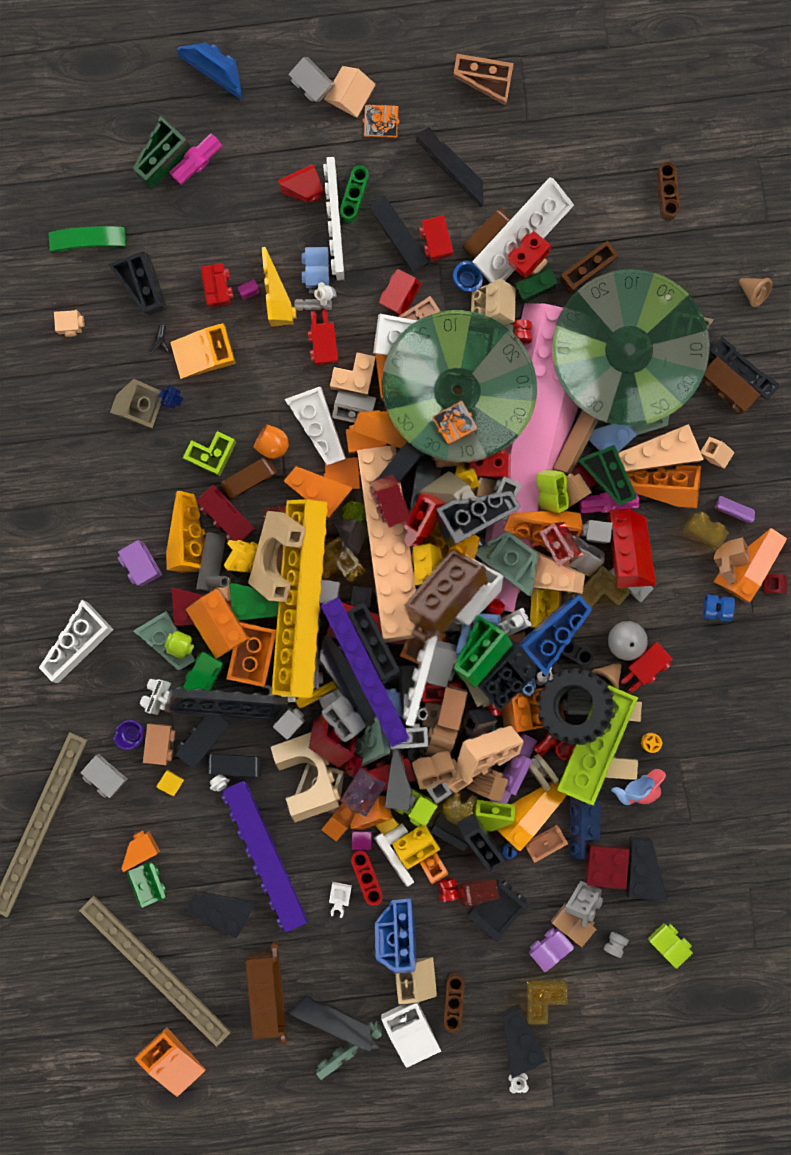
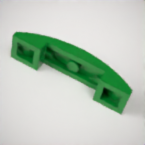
[49,226,126,252]

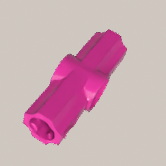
[170,134,223,185]
[579,493,639,513]

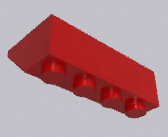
[608,509,656,588]

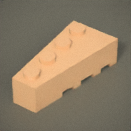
[618,424,703,472]

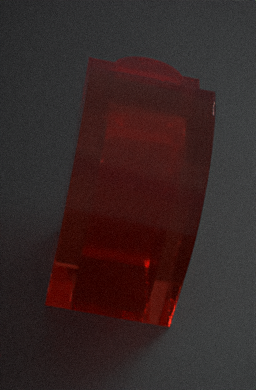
[457,879,500,906]

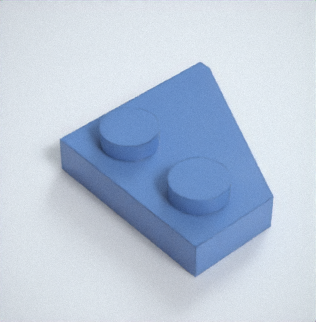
[589,420,638,452]

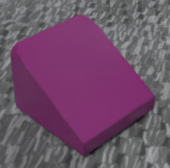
[238,280,260,300]
[352,830,372,850]

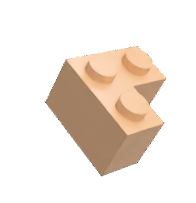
[330,353,376,396]

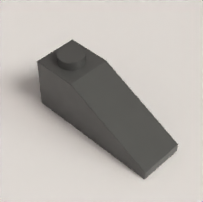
[385,749,415,811]

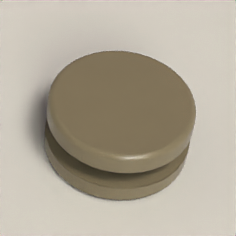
[529,754,559,791]

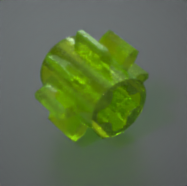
[342,500,366,522]

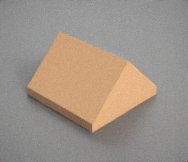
[324,66,376,118]

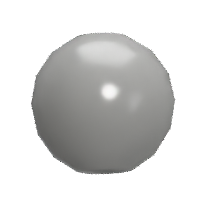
[608,621,647,660]

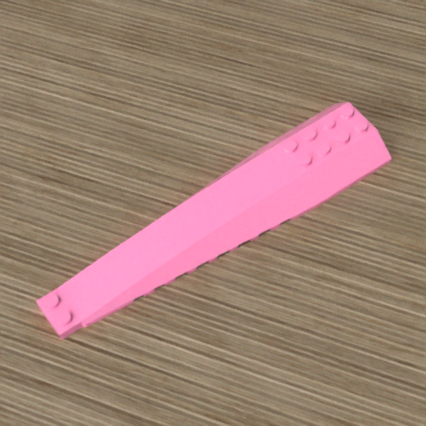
[482,303,599,612]

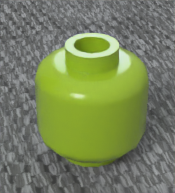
[164,631,194,659]

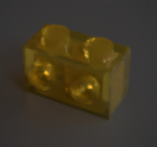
[683,512,729,550]

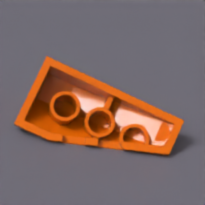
[627,465,701,508]
[713,528,787,603]

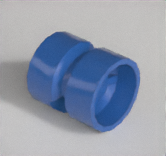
[702,594,735,622]

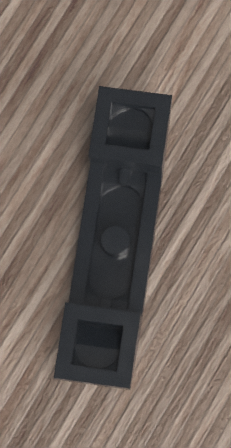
[709,337,781,400]

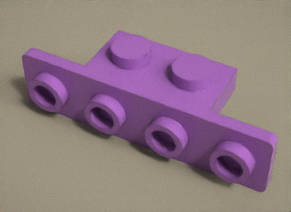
[489,734,537,804]

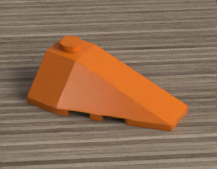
[352,411,424,456]
[503,511,583,554]

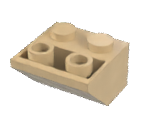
[471,279,516,328]
[395,957,437,1004]

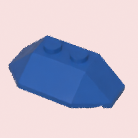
[177,43,243,100]
[375,898,417,973]

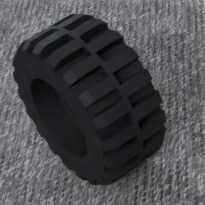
[537,668,616,745]

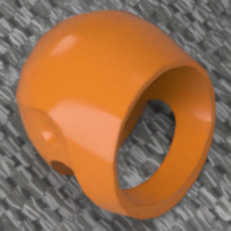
[253,424,289,459]

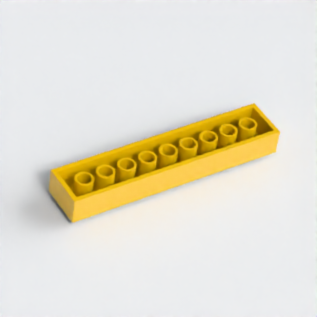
[271,499,328,698]

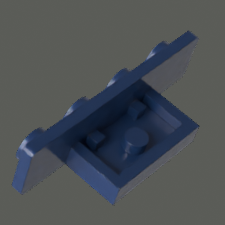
[570,796,600,860]

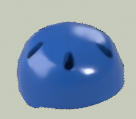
[452,261,483,292]

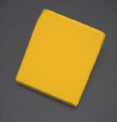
[156,770,184,796]
[375,816,399,835]

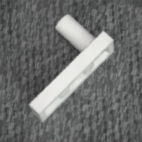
[373,824,414,886]

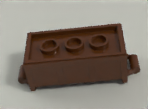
[404,549,489,642]
[245,941,288,1046]

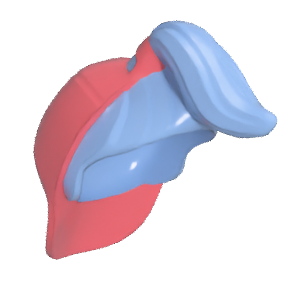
[611,769,666,805]

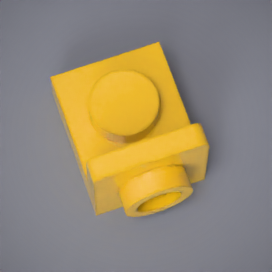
[455,462,479,489]

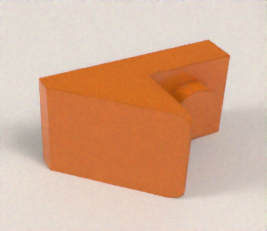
[321,799,357,841]
[420,852,448,884]

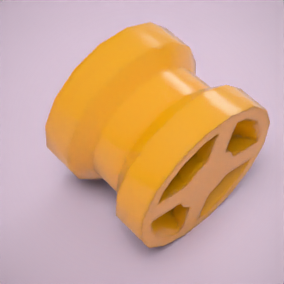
[641,733,662,753]

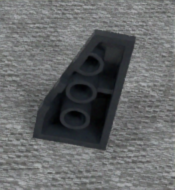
[436,491,521,548]

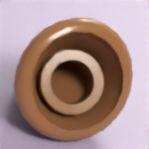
[739,278,772,307]
[591,662,621,689]

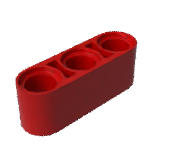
[351,850,383,906]

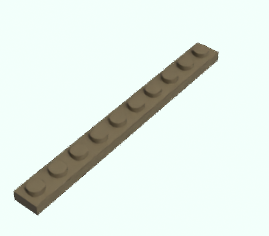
[0,732,88,917]
[79,896,231,1047]

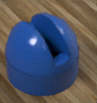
[501,843,517,859]

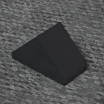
[334,519,368,555]

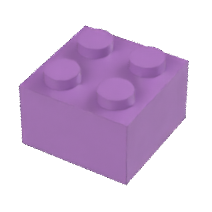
[118,540,162,586]

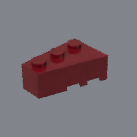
[196,485,256,541]
[172,587,232,626]

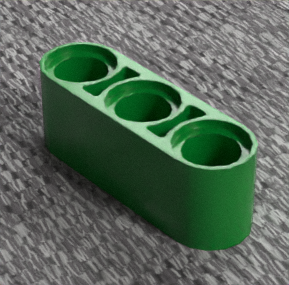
[340,165,369,223]

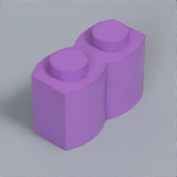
[529,928,574,972]

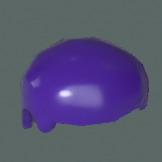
[114,720,144,750]

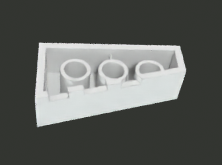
[39,600,113,683]

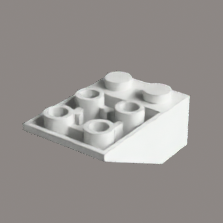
[455,558,503,626]
[381,1002,441,1068]

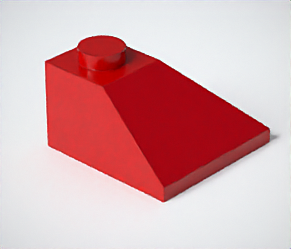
[278,164,324,203]

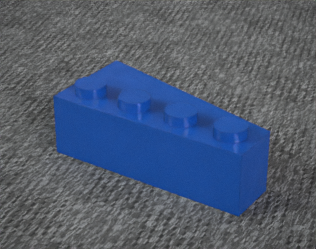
[518,593,592,675]

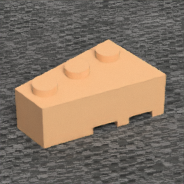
[533,550,585,594]
[455,725,524,784]

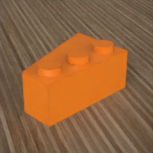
[284,466,353,519]

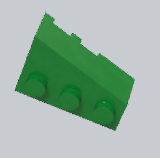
[229,583,279,621]
[454,615,512,688]
[180,651,226,691]

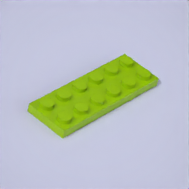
[557,685,638,805]

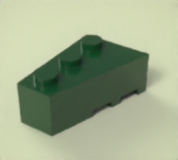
[133,116,191,189]
[578,445,637,506]

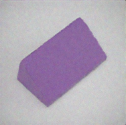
[714,496,755,523]

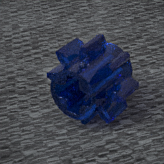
[158,386,183,409]

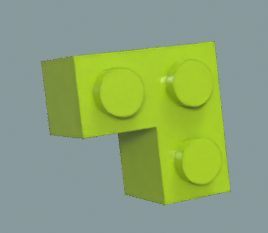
[183,431,236,476]
[394,788,437,827]

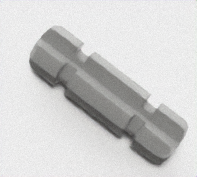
[294,299,332,310]

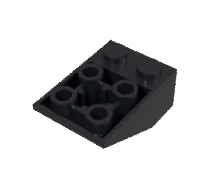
[478,638,541,712]

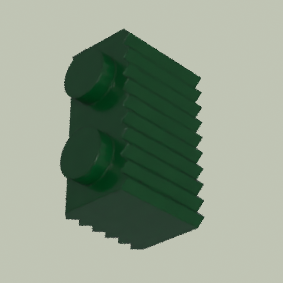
[514,267,557,304]

